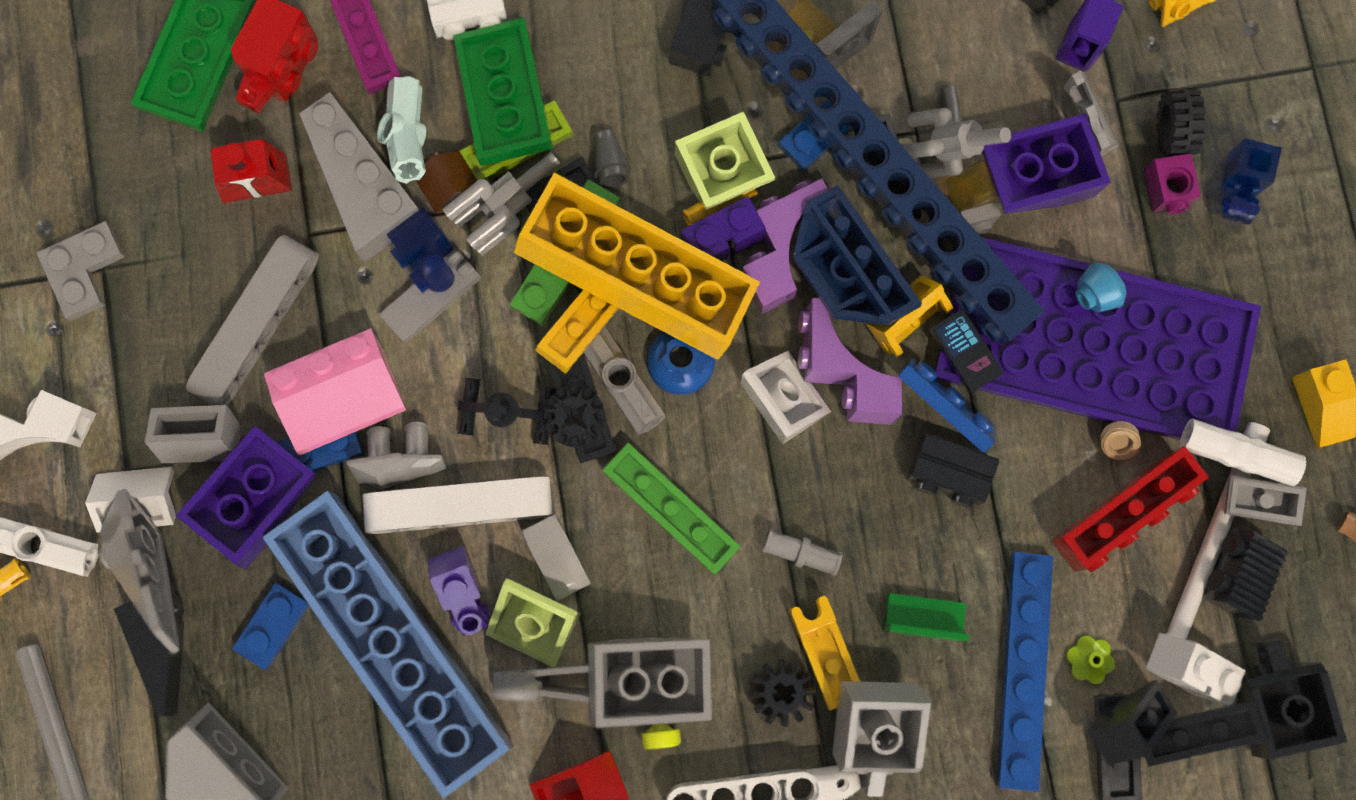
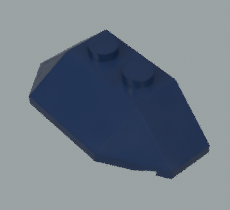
[793,185,922,325]

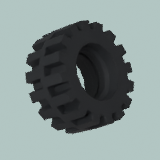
[1156,88,1206,156]

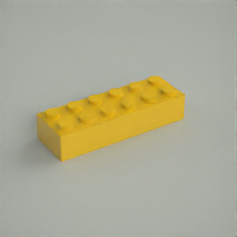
[514,173,760,360]

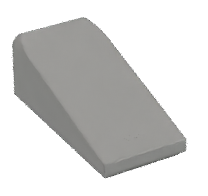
[1224,476,1307,526]
[521,514,591,602]

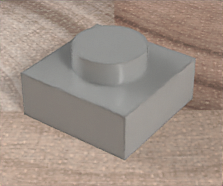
[960,201,1001,235]

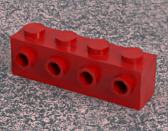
[1051,446,1209,573]

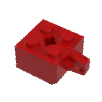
[231,0,319,113]

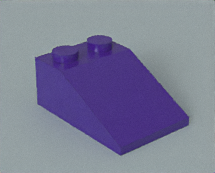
[982,113,1111,214]
[175,426,316,570]

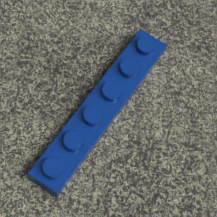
[996,552,1053,792]

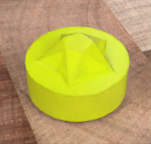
[641,723,681,749]

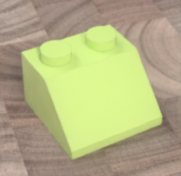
[675,112,775,210]

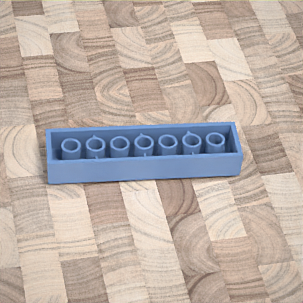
[262,491,514,799]

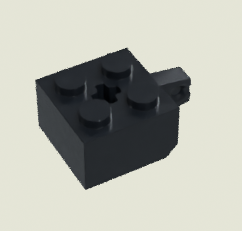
[1236,639,1347,760]

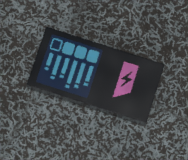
[929,309,1004,394]

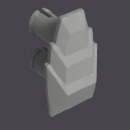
[347,422,446,490]

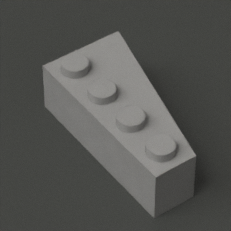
[299,92,424,263]

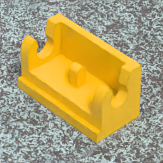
[866,275,953,358]

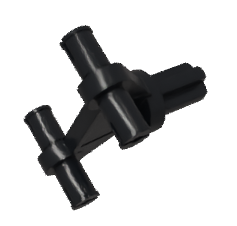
[457,378,556,445]

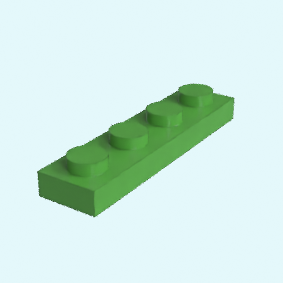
[509,179,621,326]
[602,443,741,576]

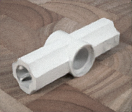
[0,517,99,577]

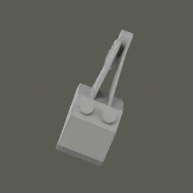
[490,638,711,728]
[165,702,289,800]

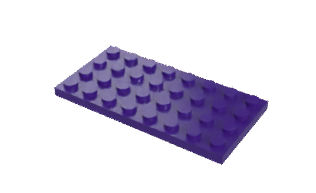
[934,237,1261,440]

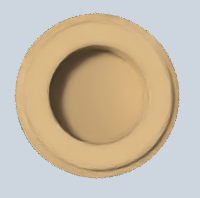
[1100,421,1141,460]

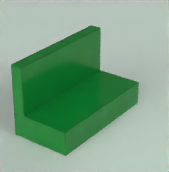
[883,593,969,642]

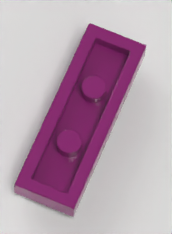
[330,0,401,94]

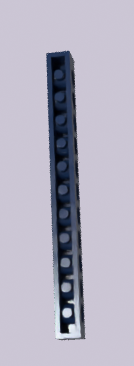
[712,0,1045,347]

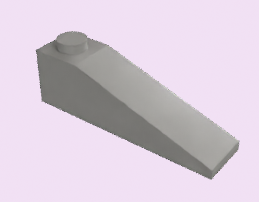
[98,488,180,654]

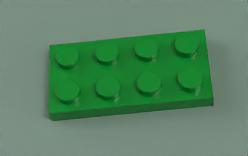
[130,0,257,132]
[453,17,553,166]

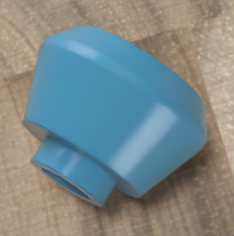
[1075,262,1127,312]

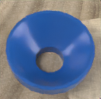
[647,332,715,395]

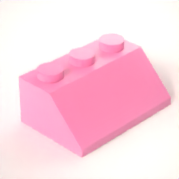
[264,328,406,456]

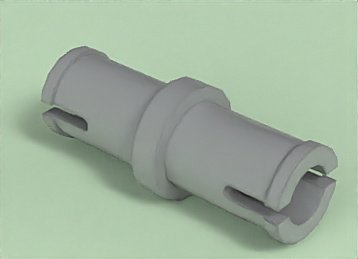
[762,528,843,577]

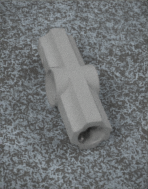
[583,327,666,435]

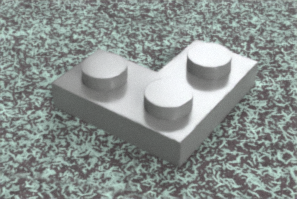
[37,221,125,321]

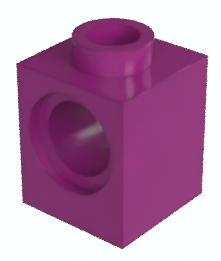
[1143,153,1201,215]

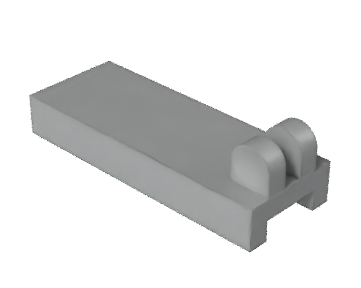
[379,249,481,345]

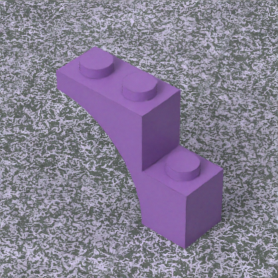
[742,179,828,314]
[798,298,902,425]

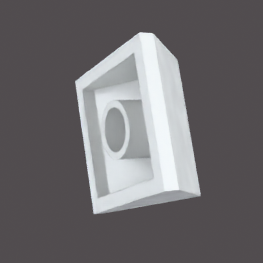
[740,351,831,445]

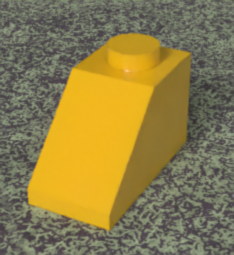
[1292,359,1356,448]

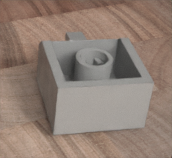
[832,681,931,797]

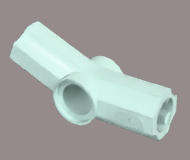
[377,76,426,184]

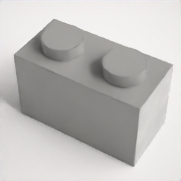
[145,405,242,463]

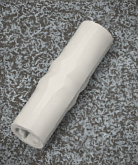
[1180,419,1306,486]

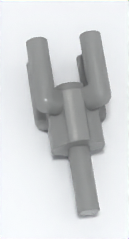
[901,108,1011,178]
[442,152,560,256]

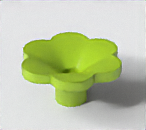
[1066,636,1115,684]

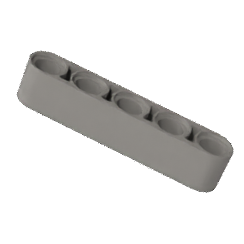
[186,235,319,406]

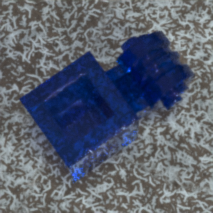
[1221,138,1282,225]
[386,208,455,294]

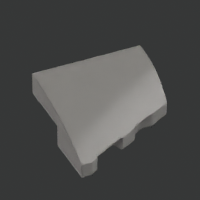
[1064,71,1120,157]

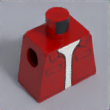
[210,139,293,204]

